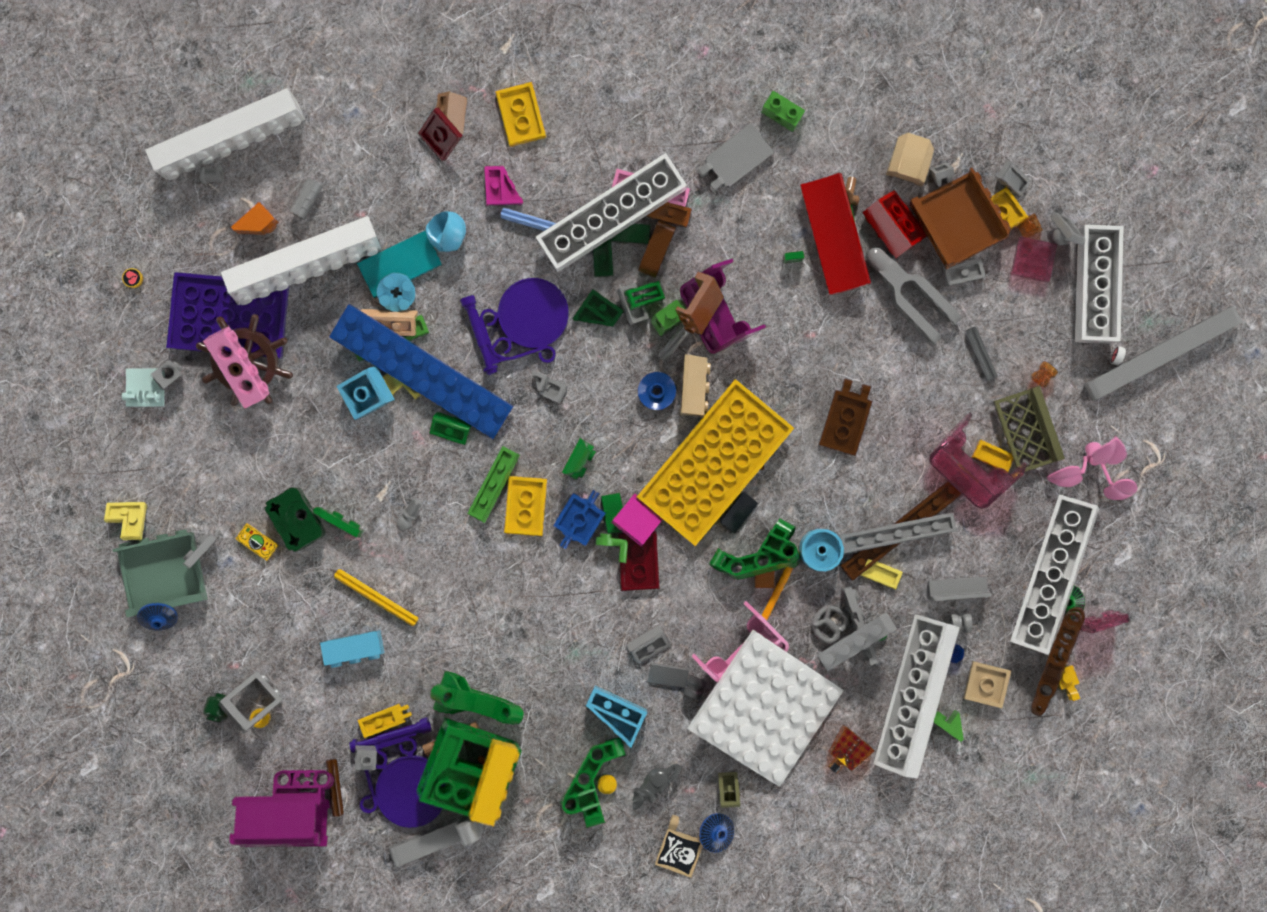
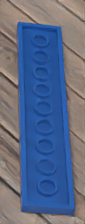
[329,304,514,439]

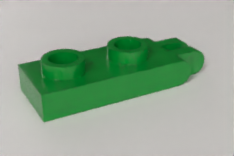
[313,507,364,538]

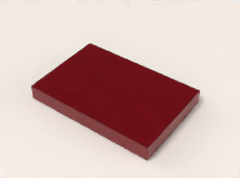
[618,531,660,591]

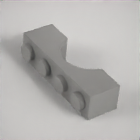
[818,612,897,671]

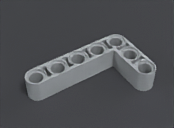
[388,816,484,867]

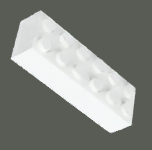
[1075,225,1124,344]

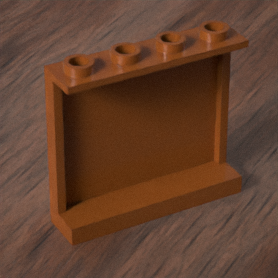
[910,168,1011,270]

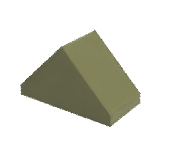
[718,772,741,808]

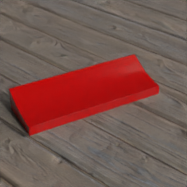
[800,173,871,295]

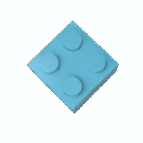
[336,366,395,420]

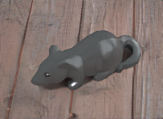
[632,764,682,810]

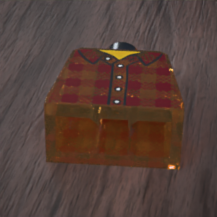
[828,724,875,774]

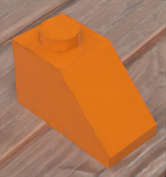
[231,202,279,235]

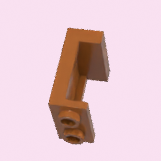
[675,272,724,335]

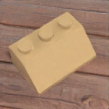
[680,354,711,417]

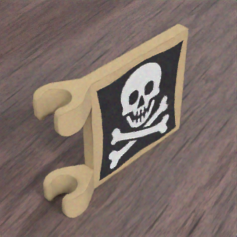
[655,815,703,878]

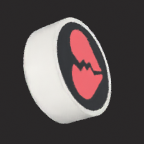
[1110,346,1126,366]

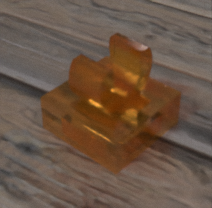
[1018,213,1043,239]

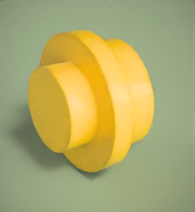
[598,774,617,794]

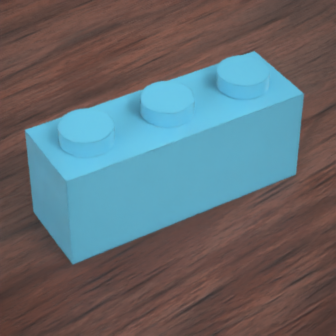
[320,630,385,668]

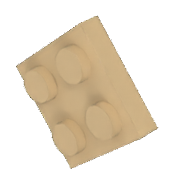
[963,661,1011,708]

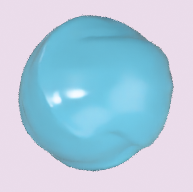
[426,211,466,252]

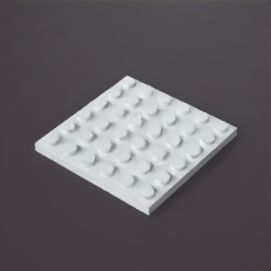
[688,630,844,787]

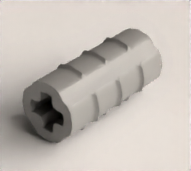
[289,178,323,220]

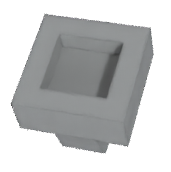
[929,163,955,187]

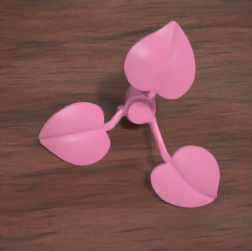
[1047,437,1137,500]

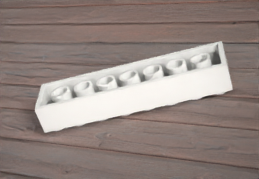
[145,88,305,180]
[536,153,687,272]
[221,216,382,305]
[1010,494,1099,655]
[873,614,960,778]

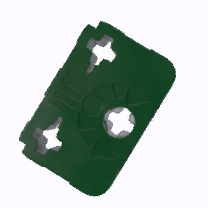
[264,487,326,552]

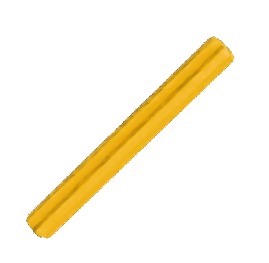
[334,569,419,626]

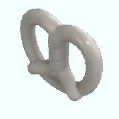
[812,606,850,644]

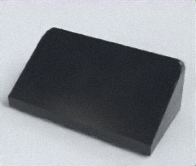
[720,492,758,533]

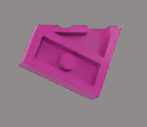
[484,166,523,206]

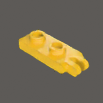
[357,703,412,738]

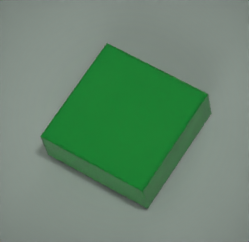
[783,251,804,264]

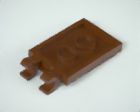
[818,379,873,456]

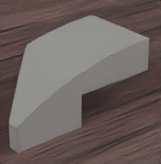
[532,370,567,404]

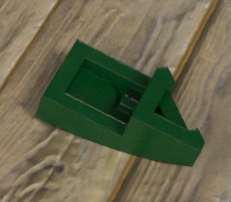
[611,223,651,245]

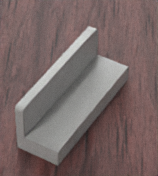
[928,576,992,601]

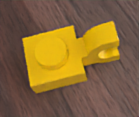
[1058,665,1081,701]

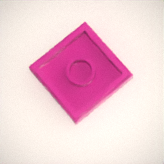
[611,493,663,546]

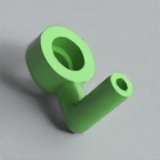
[596,533,628,563]

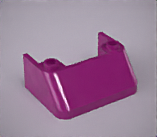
[680,258,766,354]

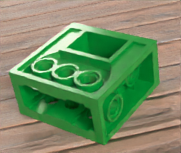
[416,717,522,817]

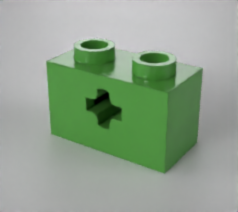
[761,91,806,132]

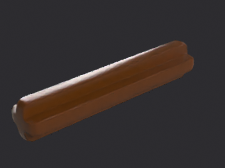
[326,759,344,817]

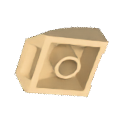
[886,133,934,186]

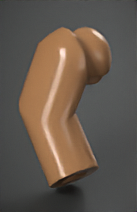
[845,177,860,206]

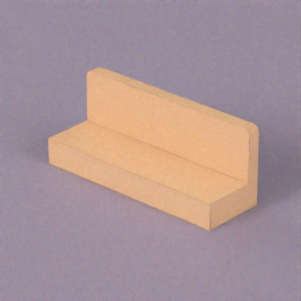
[360,309,418,336]

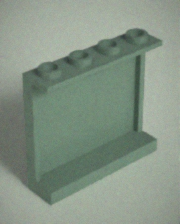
[112,529,208,617]

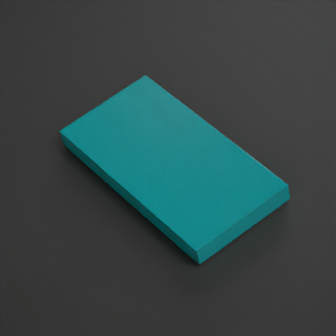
[357,230,442,298]

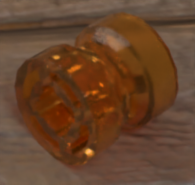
[1031,361,1058,388]

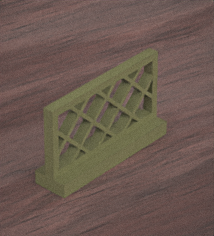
[993,386,1065,474]

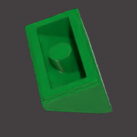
[429,412,472,445]

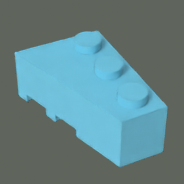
[586,685,647,748]

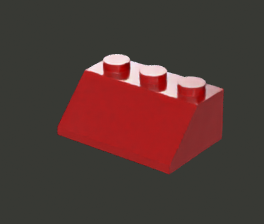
[862,190,927,258]

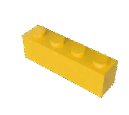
[469,739,519,826]

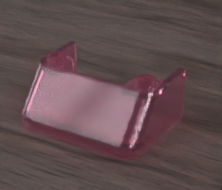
[929,412,1027,509]

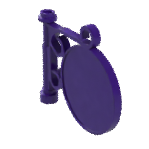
[460,278,569,375]
[349,717,444,828]

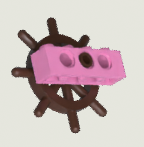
[196,314,293,409]

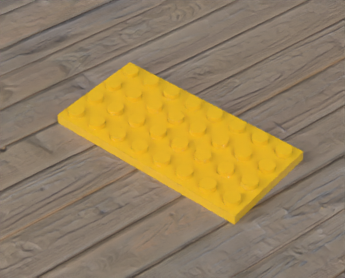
[637,379,794,546]

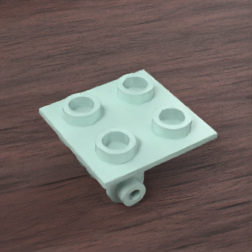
[122,368,165,407]

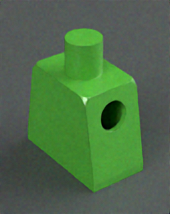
[650,299,686,337]

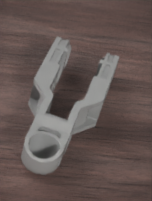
[865,247,962,345]

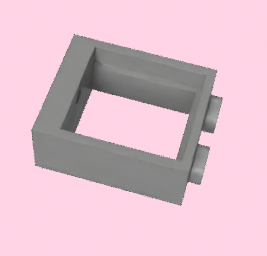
[218,671,282,734]

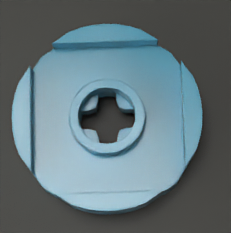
[377,273,415,312]

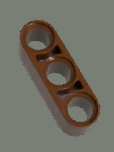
[638,220,676,278]

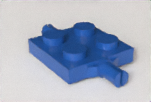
[553,490,606,549]

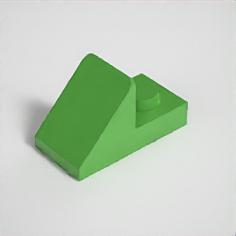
[934,710,964,742]

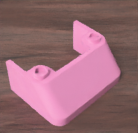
[692,601,789,683]

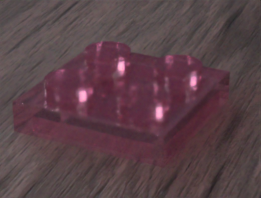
[1010,236,1057,283]
[1081,609,1130,634]

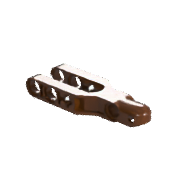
[1031,607,1085,717]

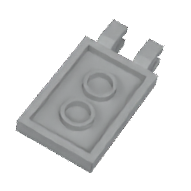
[697,123,774,193]

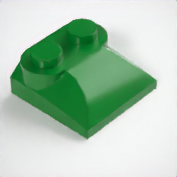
[562,438,596,480]

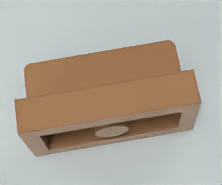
[436,91,467,134]

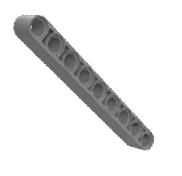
[1083,305,1243,401]

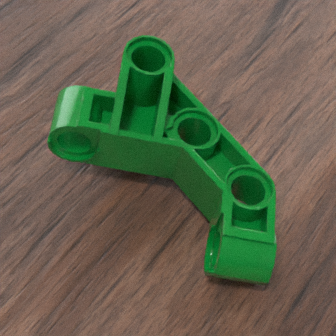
[709,518,800,580]
[430,671,524,725]
[560,737,626,828]

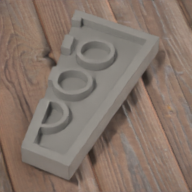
[841,586,878,665]

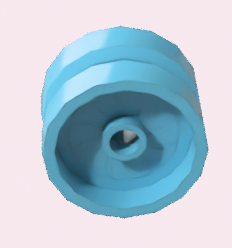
[799,529,844,572]

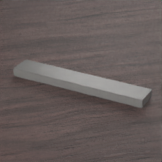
[839,512,957,554]

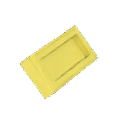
[861,559,903,590]

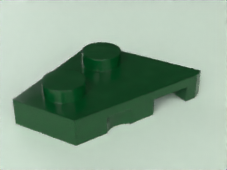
[572,289,624,327]

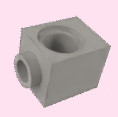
[150,360,182,390]
[354,746,377,770]

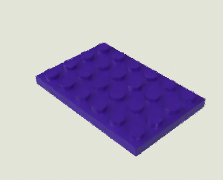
[166,272,290,359]

